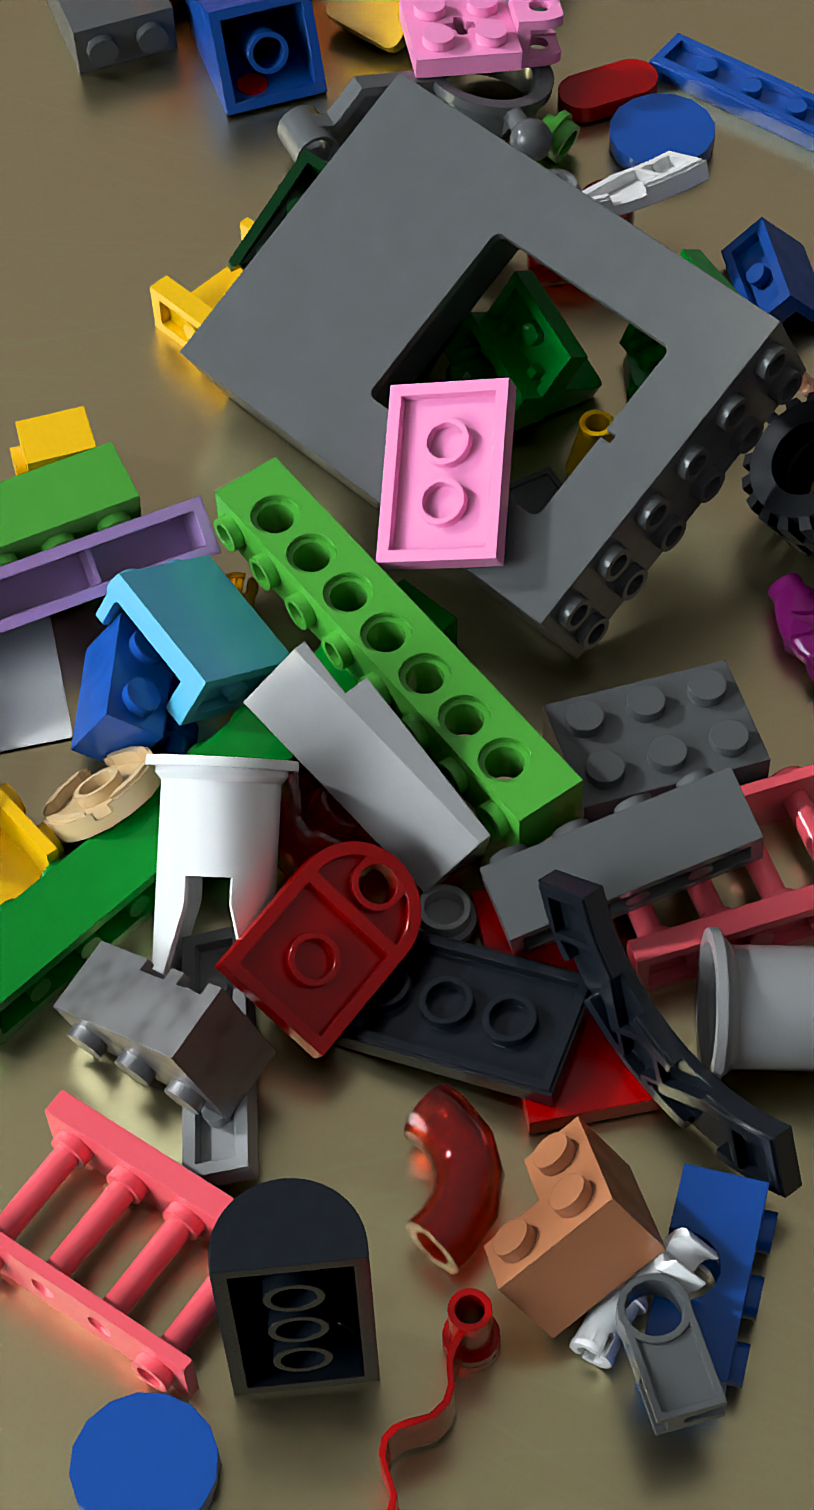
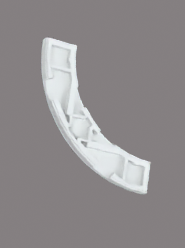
[582,151,710,216]

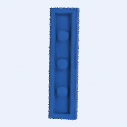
[649,33,814,152]

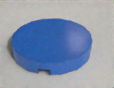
[609,93,715,169]
[69,1392,221,1510]

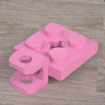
[399,0,564,79]

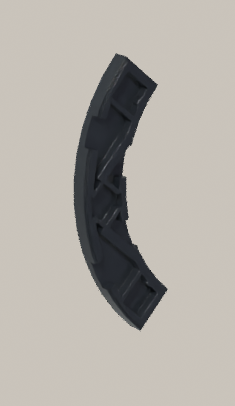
[538,869,802,1198]

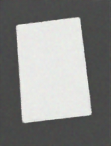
[0,615,73,752]

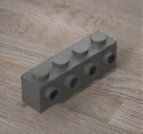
[480,766,764,957]

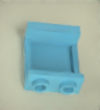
[96,555,290,726]

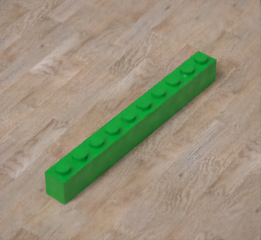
[0,579,457,1046]

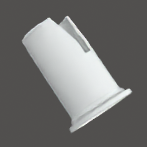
[145,754,299,976]

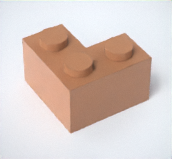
[484,1116,666,1338]

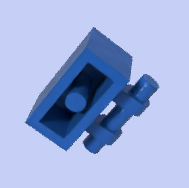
[71,612,199,763]

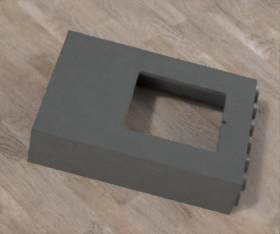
[180,72,806,660]

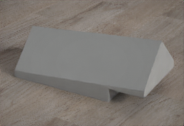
[244,641,491,893]

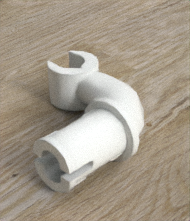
[569,1227,719,1369]

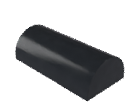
[208,1178,380,1396]

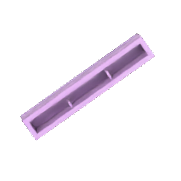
[0,495,221,633]

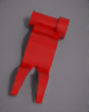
[378,1288,501,1510]

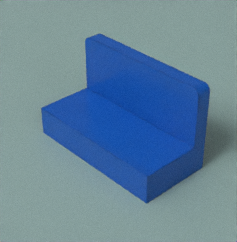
[721,217,814,323]

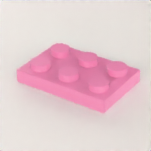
[376,378,517,571]

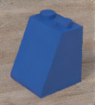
[185,0,327,116]

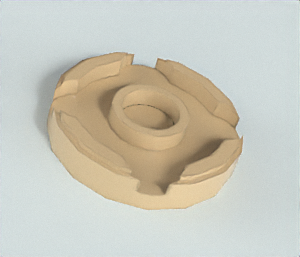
[43,746,161,843]

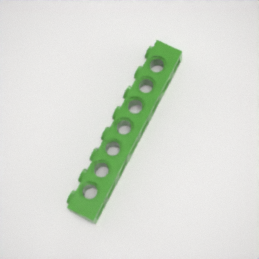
[214,457,583,848]

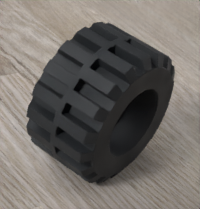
[742,392,814,556]

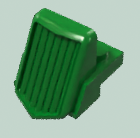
[444,270,602,431]

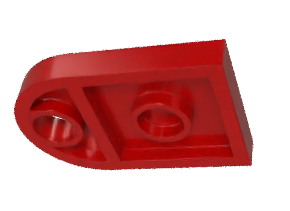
[214,841,421,1059]

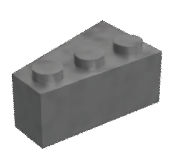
[53,941,276,1120]

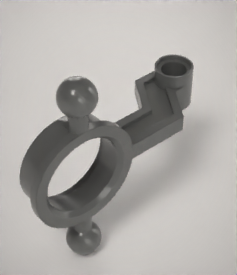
[277,47,554,163]

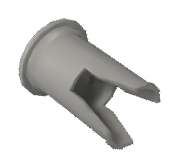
[695,927,814,1080]

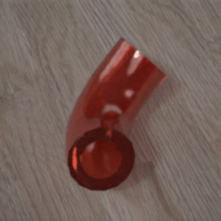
[404,1083,505,1274]

